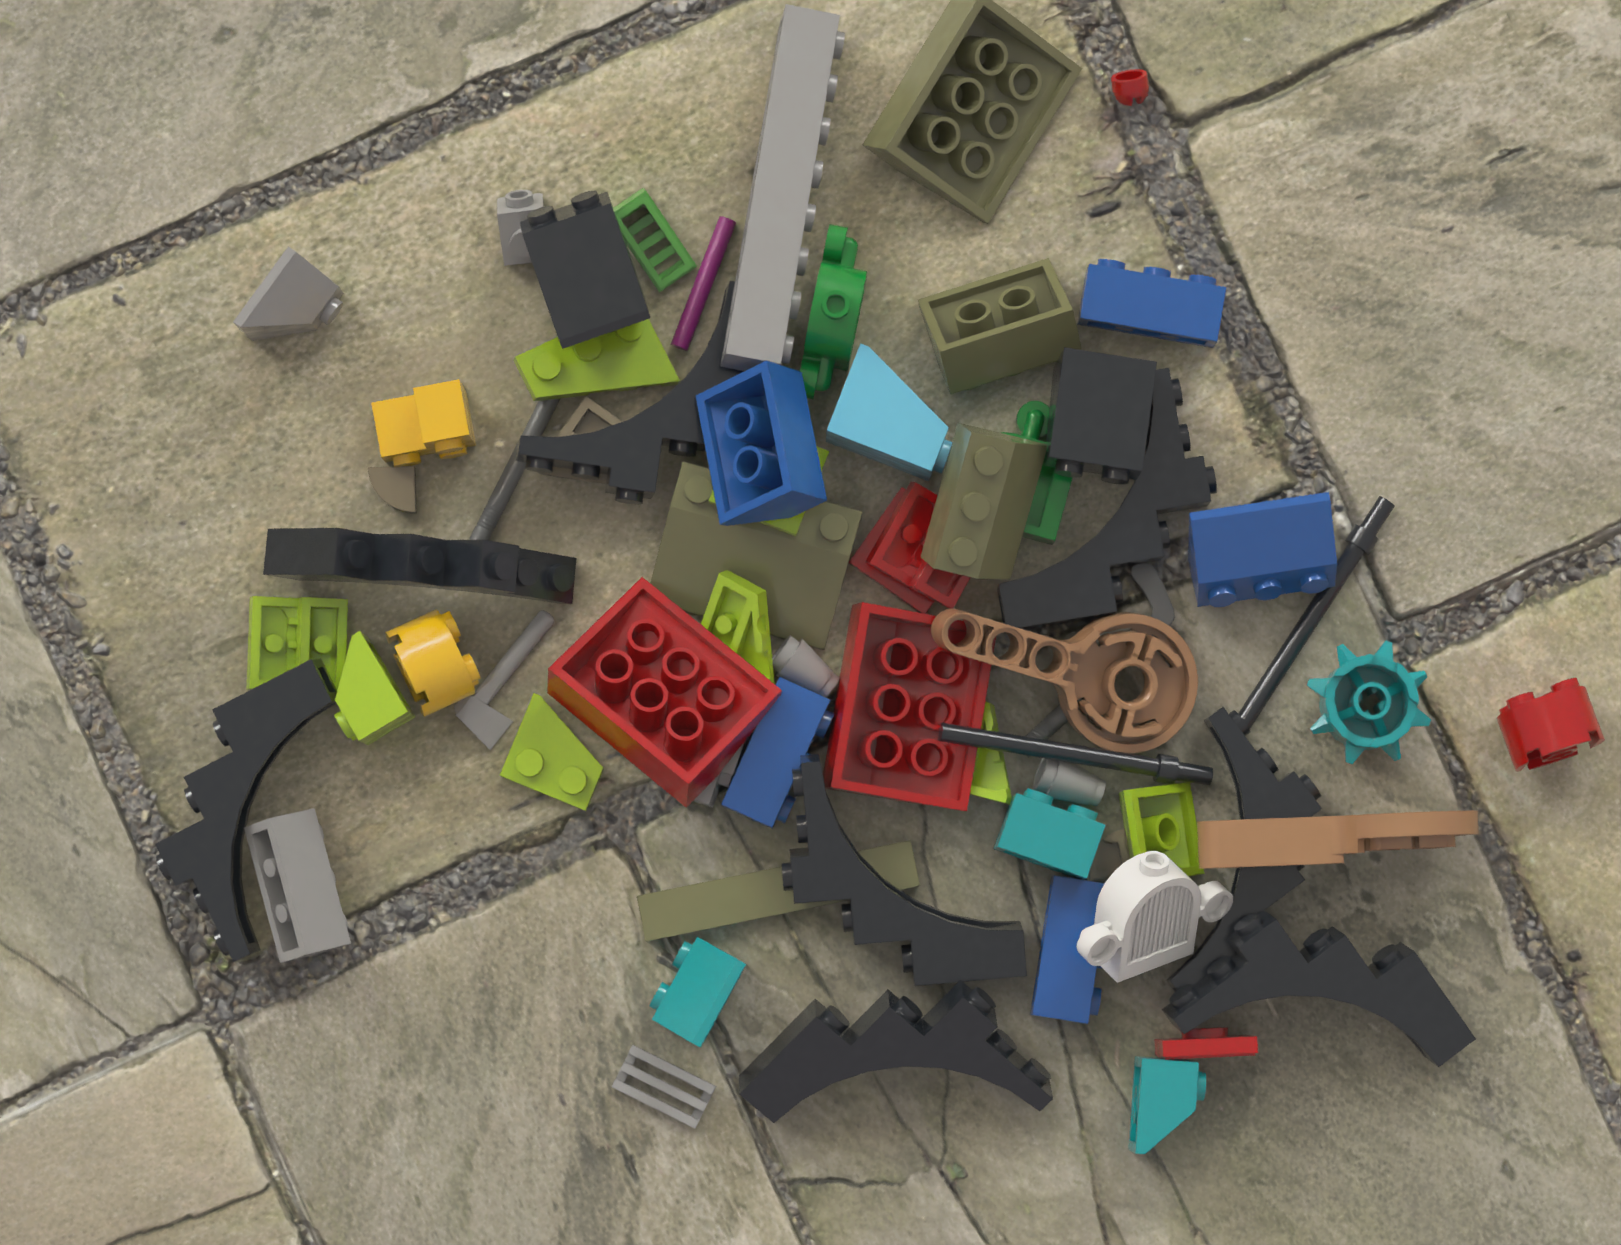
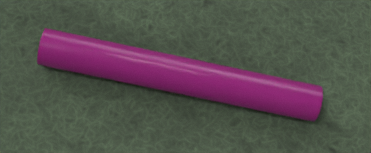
[670,216,736,351]

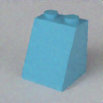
[826,343,952,481]

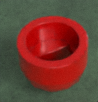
[1111,69,1149,106]

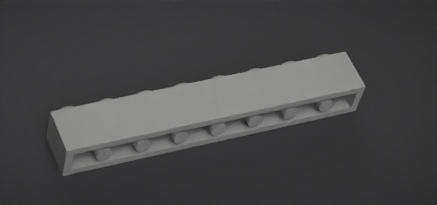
[720,4,845,371]

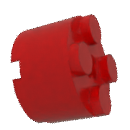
[1496,678,1605,772]

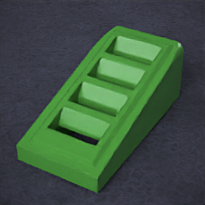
[613,188,697,293]

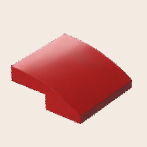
[865,481,971,609]

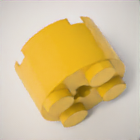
[385,609,481,717]

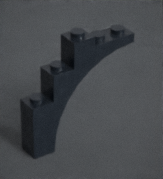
[516,281,744,505]
[997,368,1217,633]
[263,528,577,604]
[155,658,337,962]
[1166,707,1322,992]
[781,754,1027,986]
[1162,910,1476,1067]
[739,980,1053,1123]

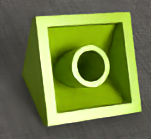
[1118,782,1205,876]

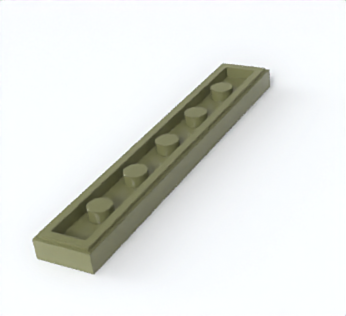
[637,840,920,942]

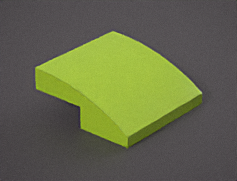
[246,596,348,690]

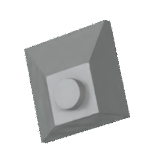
[233,246,344,341]

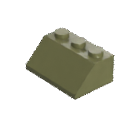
[918,258,1082,395]
[921,423,1048,580]

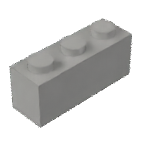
[244,808,351,963]

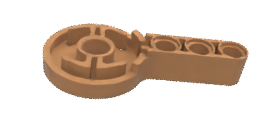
[931,608,1198,753]
[1197,810,1479,869]

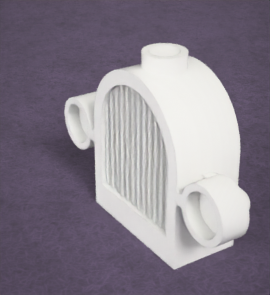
[1077,851,1233,983]

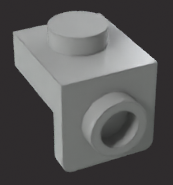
[497,190,544,266]

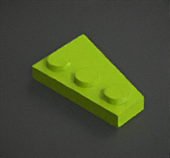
[513,319,680,401]

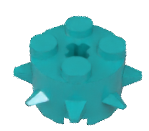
[1307,641,1431,764]

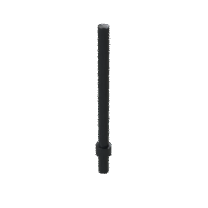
[1238,496,1395,729]
[938,723,1213,786]

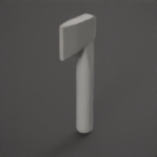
[454,610,554,750]

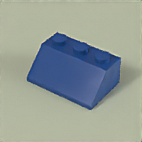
[696,360,827,526]
[1188,492,1337,607]

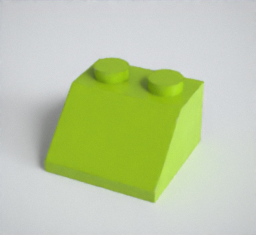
[334,631,416,745]

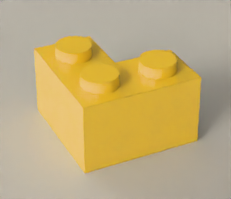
[371,379,476,468]

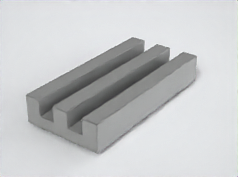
[612,1045,716,1128]

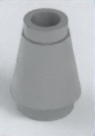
[772,635,840,698]
[1033,758,1106,807]

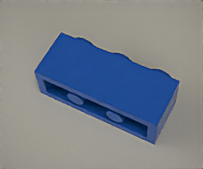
[1077,259,1226,348]
[721,677,835,829]
[1030,875,1105,1024]

